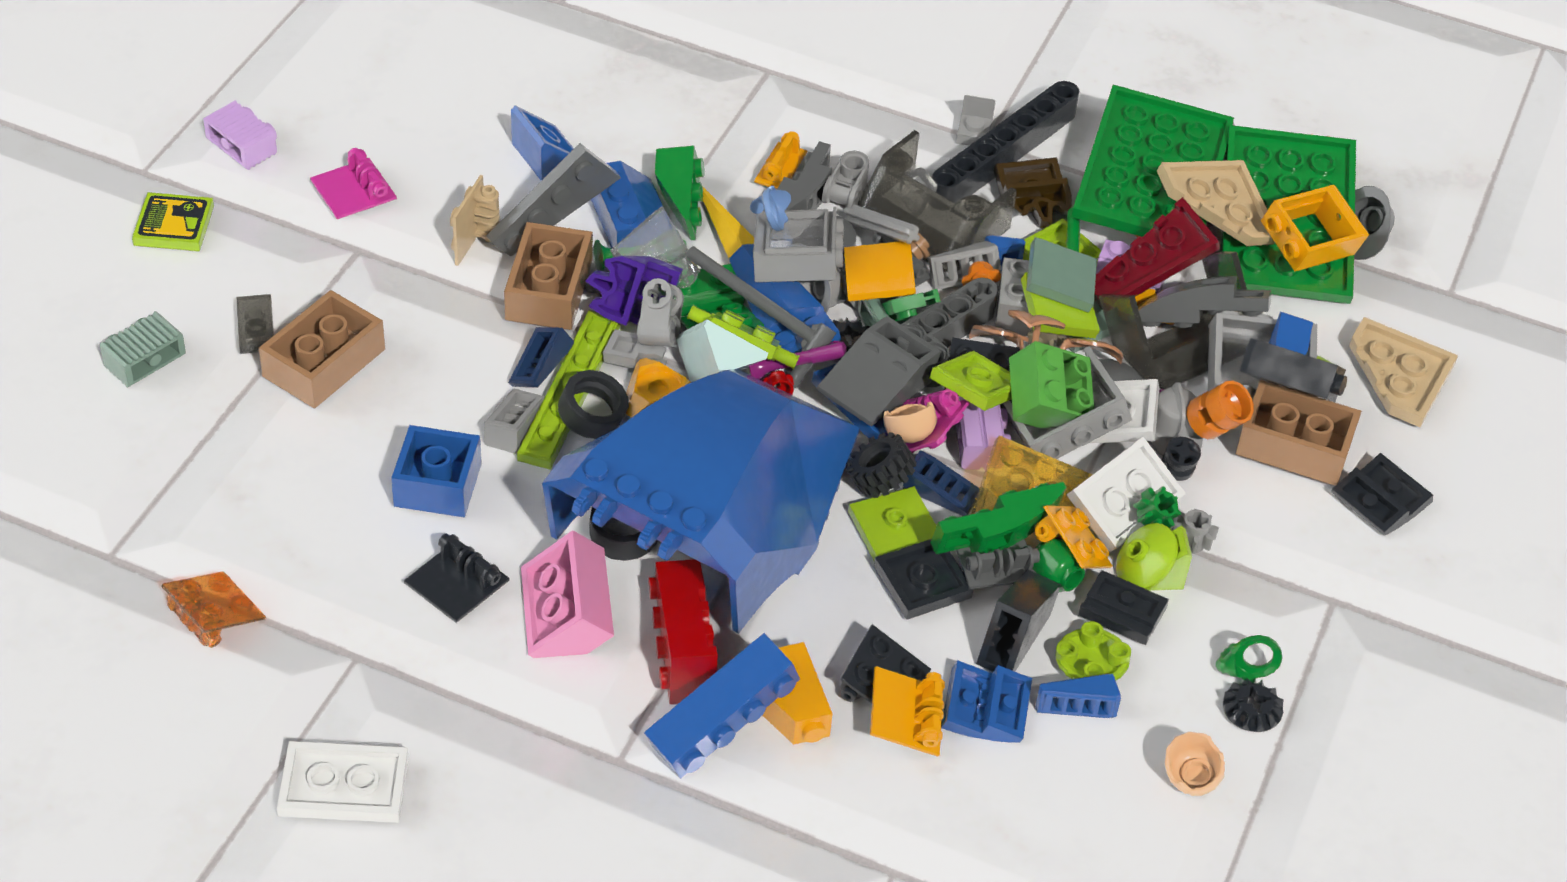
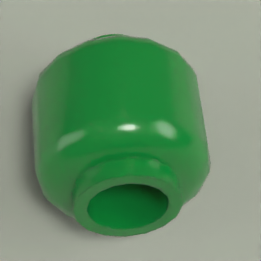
[1032,538,1085,593]

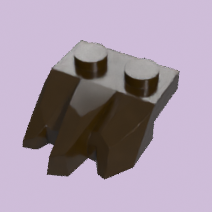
[993,157,1072,228]

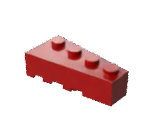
[648,559,718,705]

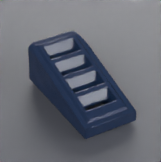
[508,327,574,388]
[903,450,982,516]

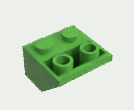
[1009,341,1094,428]

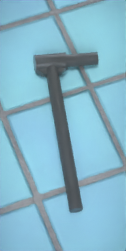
[686,246,836,388]

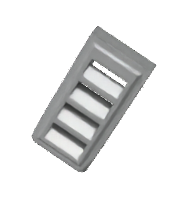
[928,241,1001,289]
[484,388,545,453]

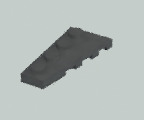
[486,143,621,256]

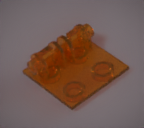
[161,571,266,648]

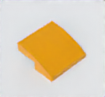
[844,241,916,301]

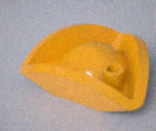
[626,358,691,418]

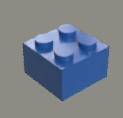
[391,425,482,518]

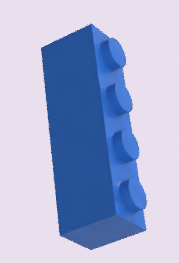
[644,633,800,779]

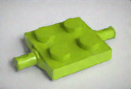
[687,305,800,369]

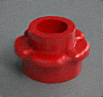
[762,370,794,395]

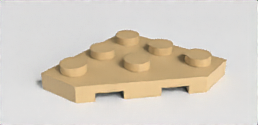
[1157,160,1275,246]
[1349,317,1458,428]

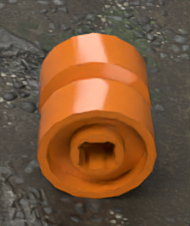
[1187,380,1254,440]

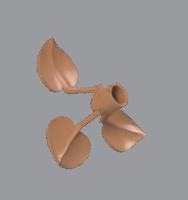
[969,310,1123,364]

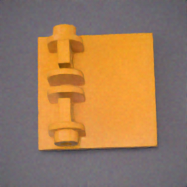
[1035,505,1113,569]
[870,666,945,757]

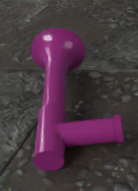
[749,341,847,380]

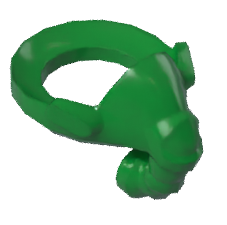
[1216,635,1283,683]

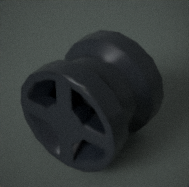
[1161,436,1201,481]

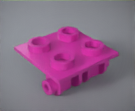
[310,148,397,219]
[902,389,970,453]

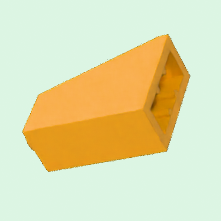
[731,642,833,745]

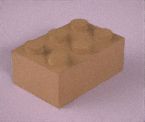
[504,222,593,330]
[259,290,385,409]
[1235,379,1362,486]

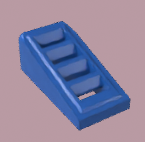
[1035,674,1121,718]

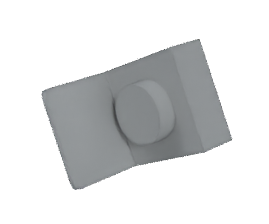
[956,95,996,146]

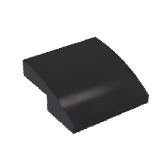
[1331,453,1433,536]

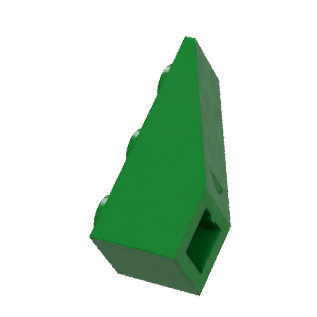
[655,145,705,241]

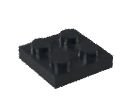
[874,539,974,620]

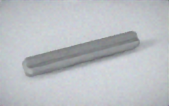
[843,205,920,244]

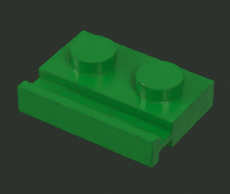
[674,264,744,316]
[882,289,941,322]

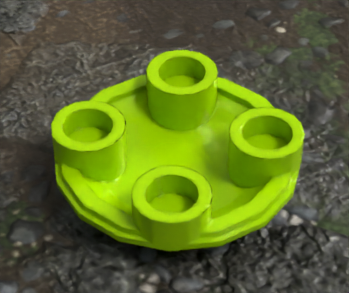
[1055,621,1131,680]

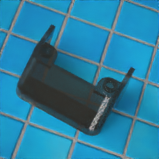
[857,130,1017,272]
[1099,251,1253,389]

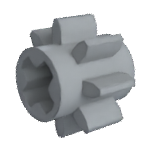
[1172,509,1219,554]

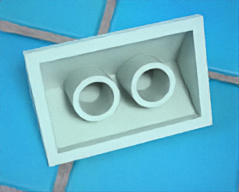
[676,320,768,382]

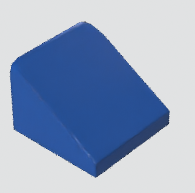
[985,235,1026,271]
[1269,311,1313,355]

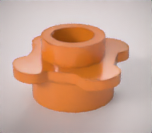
[962,261,1001,286]

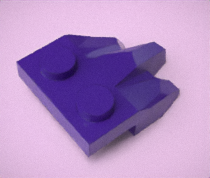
[585,256,683,326]

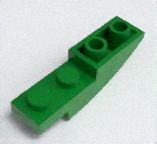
[930,482,1067,554]

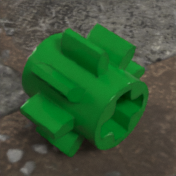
[1134,486,1181,528]

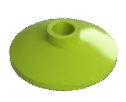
[1116,523,1178,590]

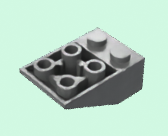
[816,316,941,426]

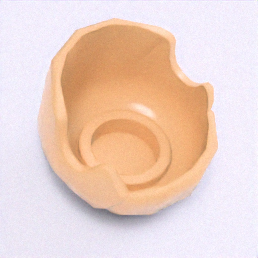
[883,402,937,443]
[1165,731,1225,796]

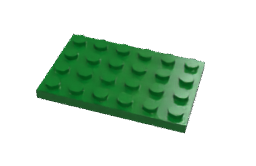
[1071,84,1234,237]
[1220,125,1356,304]

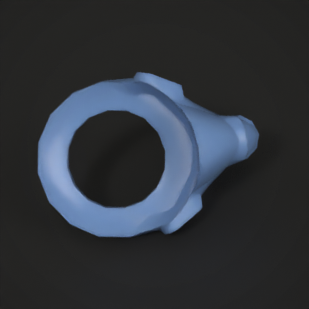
[750,186,791,232]

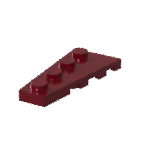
[1094,197,1220,313]

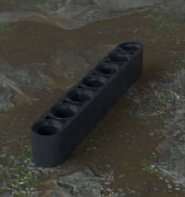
[929,81,1079,211]

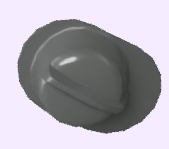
[1354,186,1395,260]

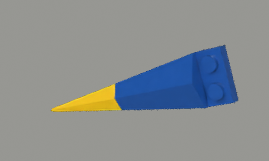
[702,186,841,353]

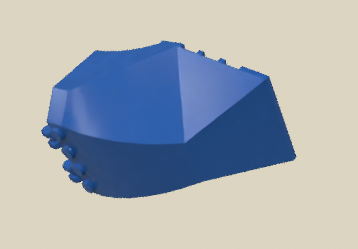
[542,370,859,634]

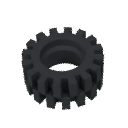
[847,432,917,498]

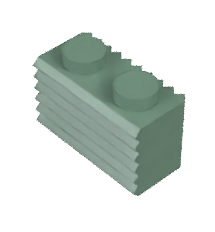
[100,311,186,388]

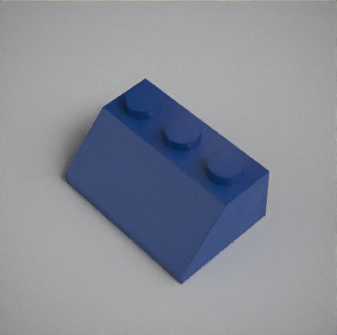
[591,161,678,248]

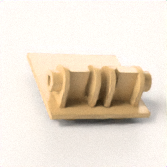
[450,175,500,266]

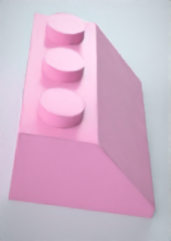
[521,530,614,658]

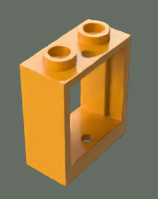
[1261,185,1369,271]

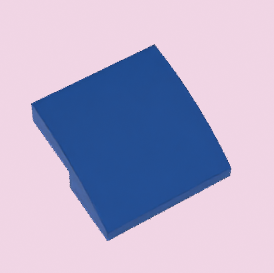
[941,660,1033,743]

